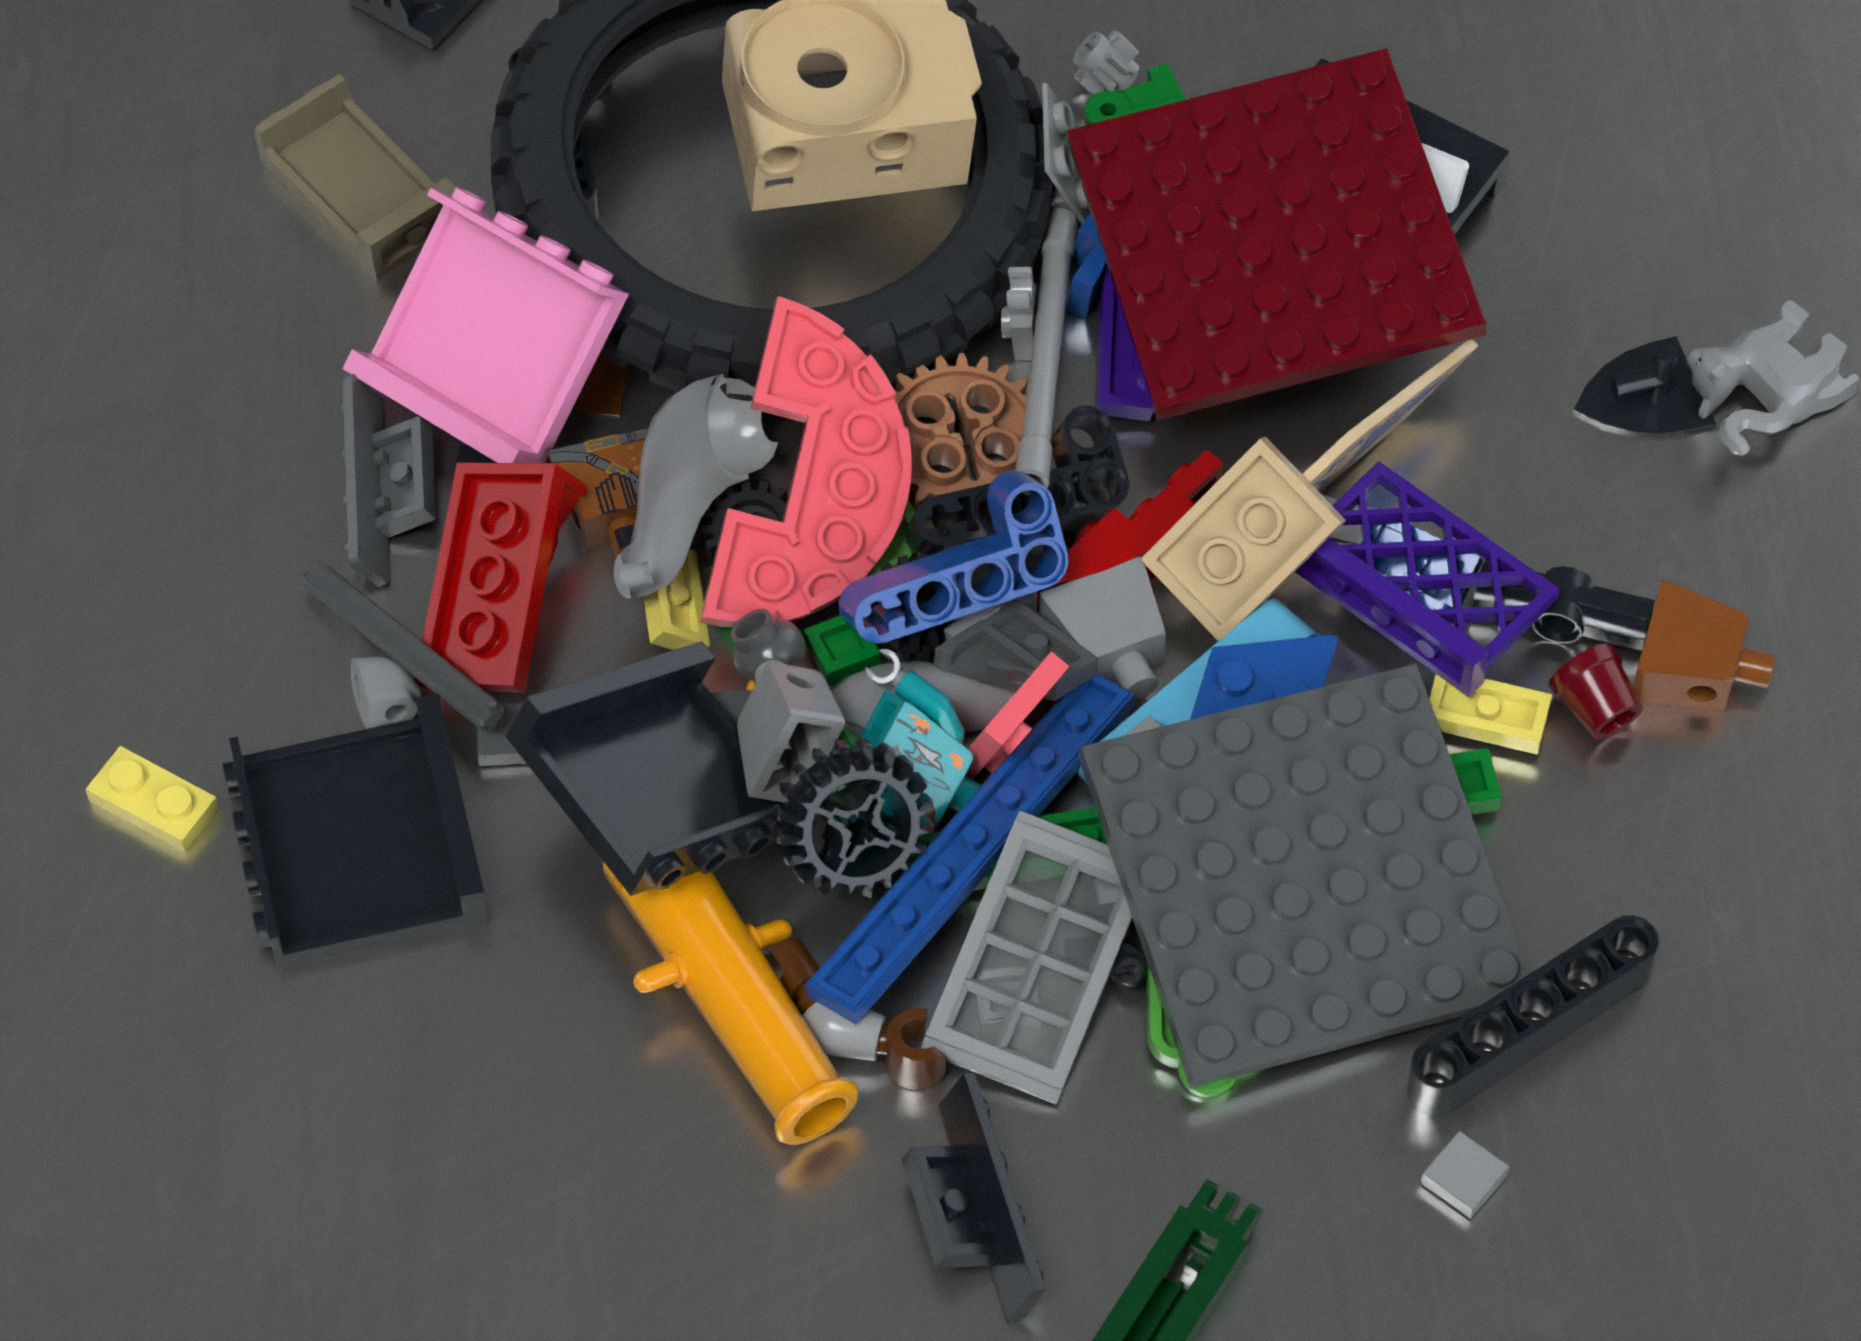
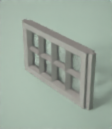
[920,810,1132,1105]

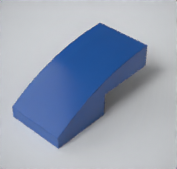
[1066,213,1107,319]

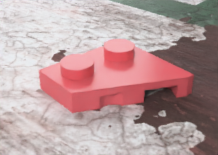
[965,651,1070,780]

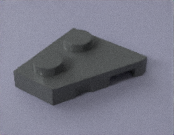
[934,599,1098,701]

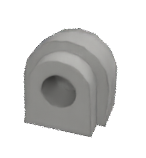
[350,656,421,729]

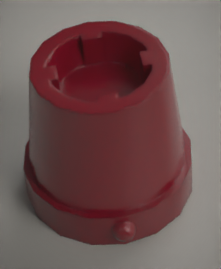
[1548,643,1643,740]

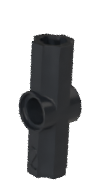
[1472,560,1655,651]

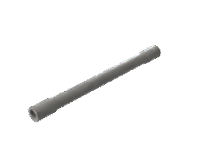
[1015,208,1078,495]

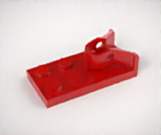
[415,463,586,693]

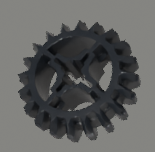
[772,737,934,901]

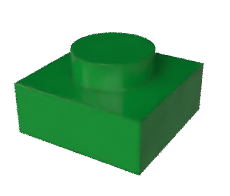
[804,615,881,686]

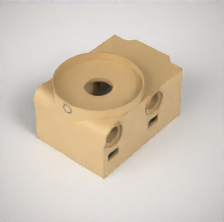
[722,0,982,211]

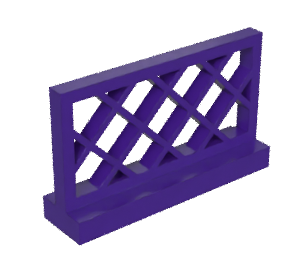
[1295,461,1560,697]

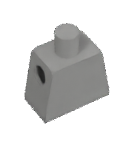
[1039,556,1166,700]
[737,660,845,803]

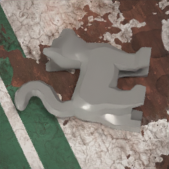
[1687,299,1860,456]

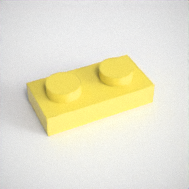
[643,548,710,650]
[1429,674,1552,755]
[86,746,219,852]

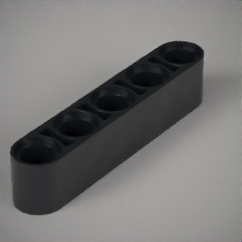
[1407,915,1659,1116]

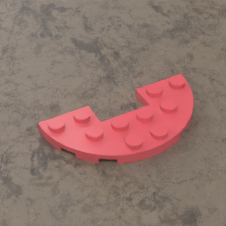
[699,296,912,628]

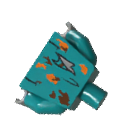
[837,649,982,828]

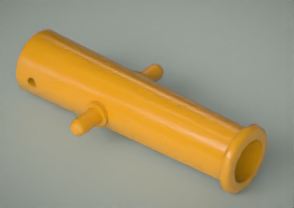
[603,862,858,1146]

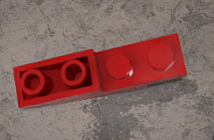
[1037,450,1224,612]

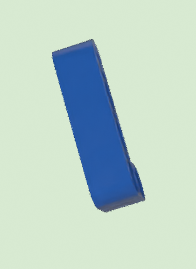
[839,470,1068,644]

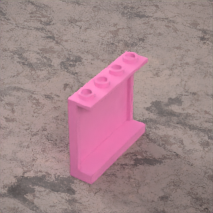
[342,186,629,463]

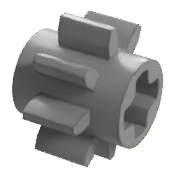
[1073,29,1139,95]

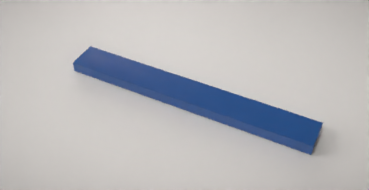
[806,674,1134,1025]

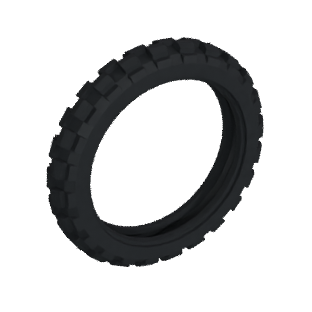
[491,0,1053,401]

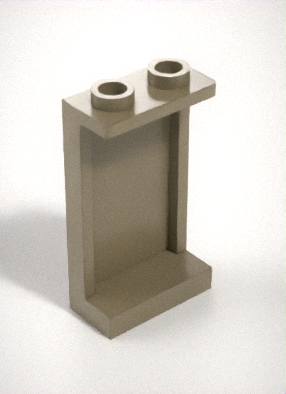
[254,74,456,280]

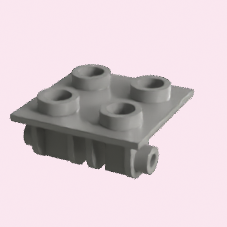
[1042,82,1090,224]

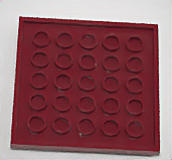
[1067,48,1486,421]

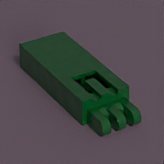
[1092,1179,1263,1341]

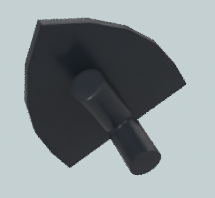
[1573,336,1716,437]

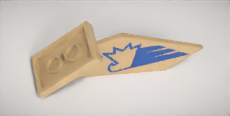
[1140,339,1479,641]

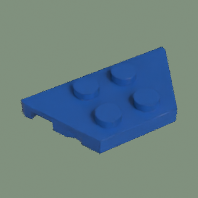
[1190,635,1338,719]

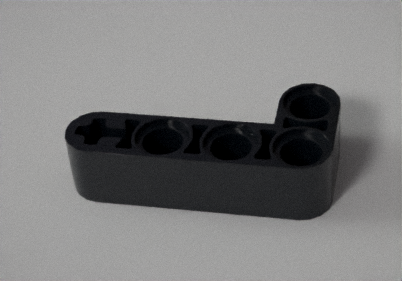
[905,405,1130,556]

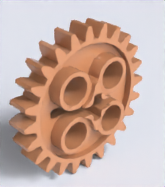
[894,353,1054,523]

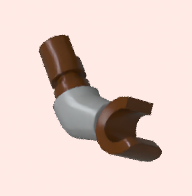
[770,937,947,1090]

